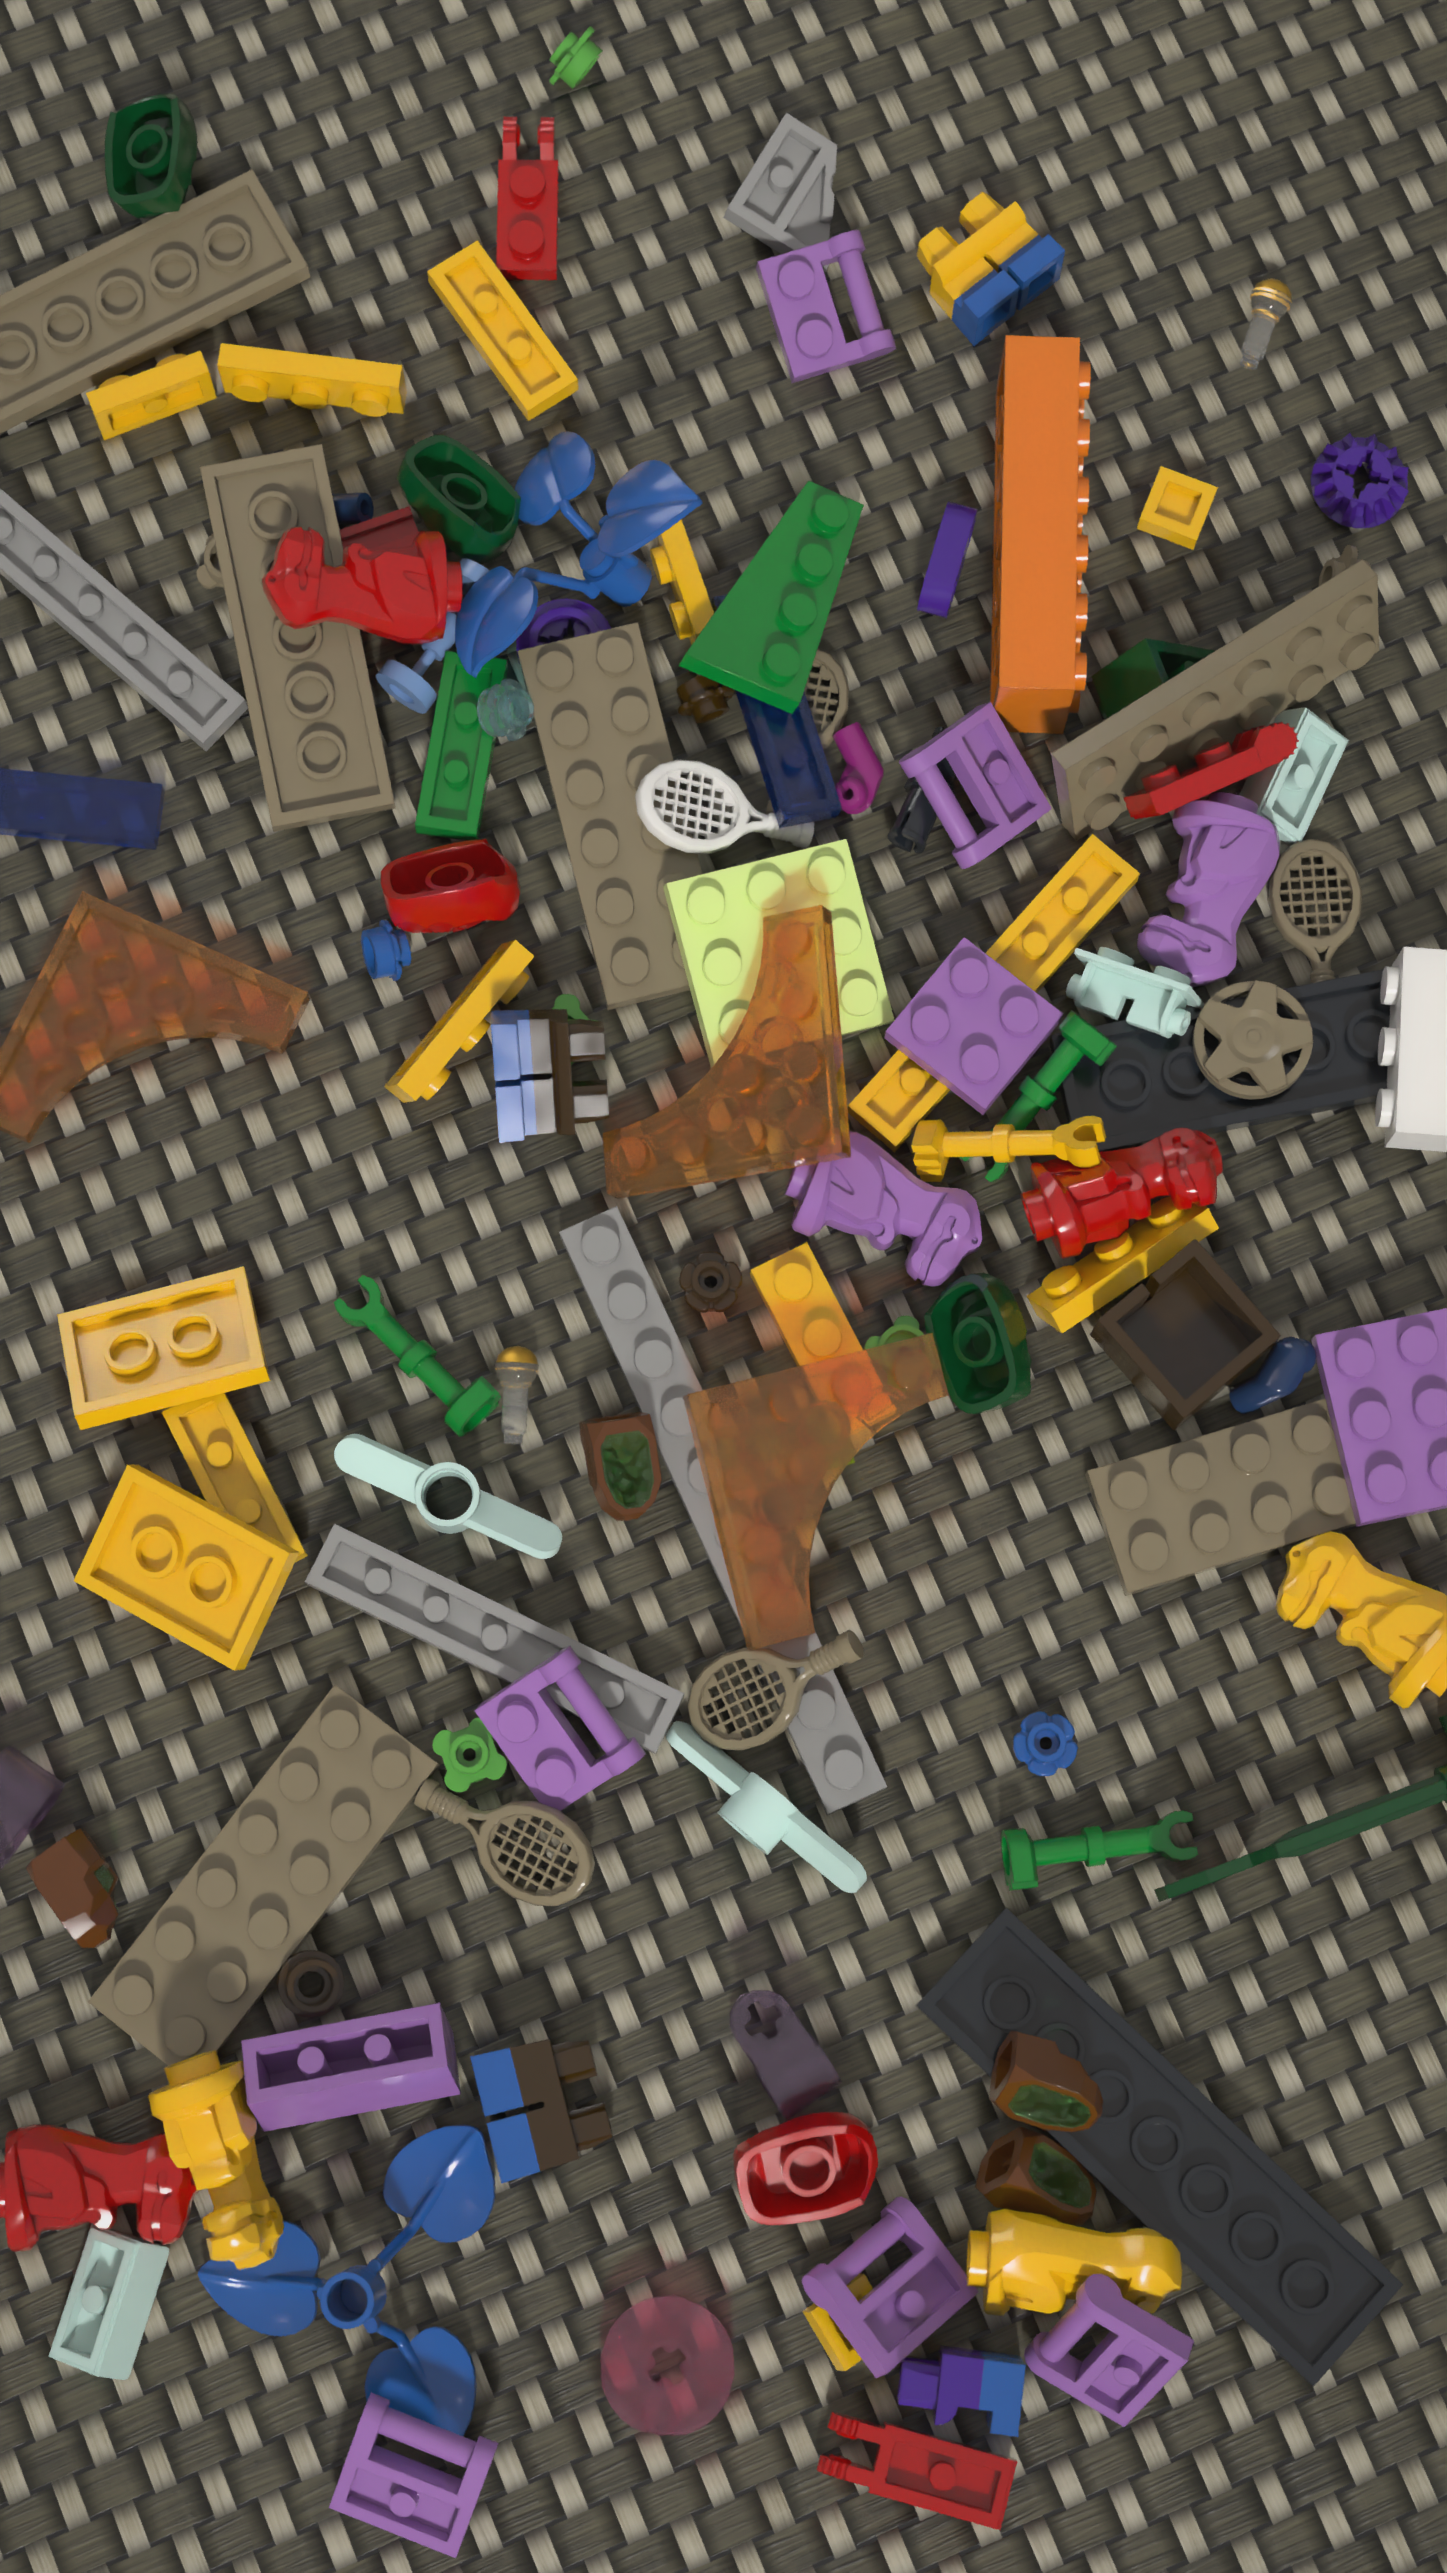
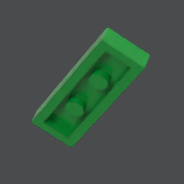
[415,651,508,841]

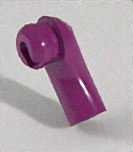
[832,722,884,814]

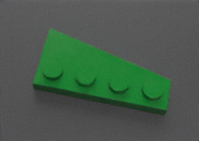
[678,480,864,714]

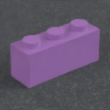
[241,2003,461,2132]

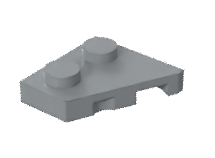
[723,113,837,274]

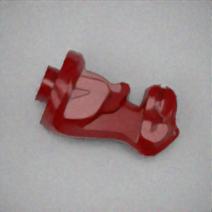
[262,526,462,644]
[1021,1128,1223,1259]
[0,2125,200,2251]

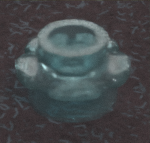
[477,679,534,741]

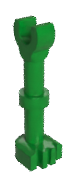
[960,1010,1117,1182]
[334,1275,501,1437]
[1001,1810,1198,1891]

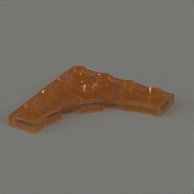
[0,891,310,1144]
[603,905,851,1199]
[682,1333,949,1650]

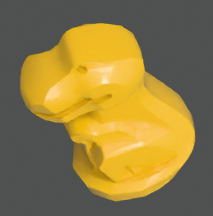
[1275,1531,1447,1709]
[148,2050,284,2270]
[966,2208,1182,2316]

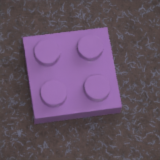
[884,937,1063,1115]

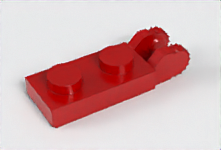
[496,117,559,280]
[1123,722,1299,819]
[817,2412,1017,2530]

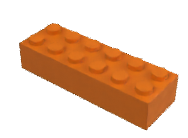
[990,335,1091,734]

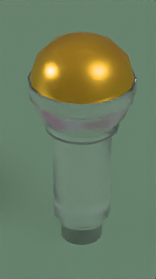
[1240,279,1292,370]
[494,1346,539,1445]

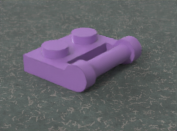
[756,230,896,383]
[899,702,1052,869]
[475,1646,645,1811]
[802,2196,978,2378]
[1024,2274,1194,2427]
[329,2393,499,2558]

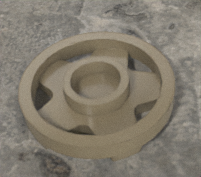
[1192,980,1313,1099]

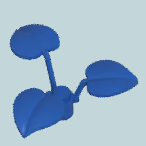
[455,431,703,678]
[198,2125,495,2436]

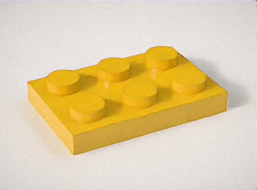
[57,1266,270,1430]
[74,1465,300,1671]

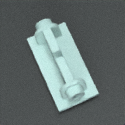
[1066,947,1204,1038]

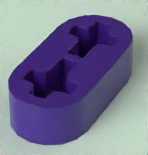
[917,501,978,618]

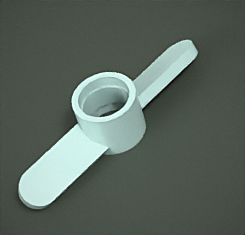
[334,1434,562,1559]
[666,1721,867,1893]

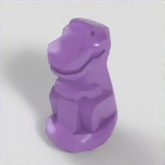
[1137,792,1280,987]
[784,1129,982,1287]

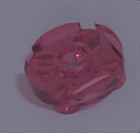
[601,2294,735,2436]

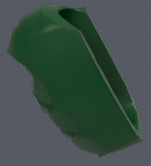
[105,93,197,219]
[396,435,521,564]
[924,1273,1032,1414]

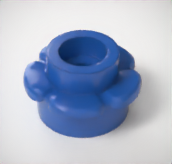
[361,920,411,981]
[1013,1711,1078,1776]

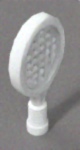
[635,760,814,854]

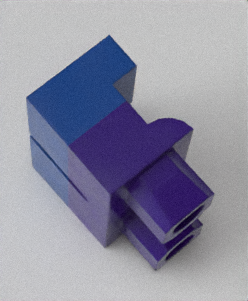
[897,2345,1026,2437]

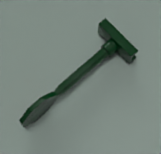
[1154,1714,1447,1902]

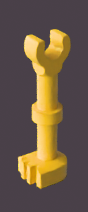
[911,1116,1106,1182]

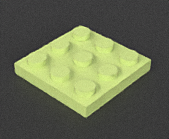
[663,839,894,1069]

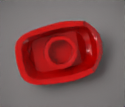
[381,839,521,933]
[733,2112,878,2226]

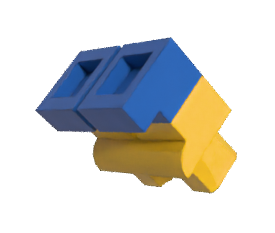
[917,192,1065,346]

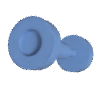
[376,559,490,714]

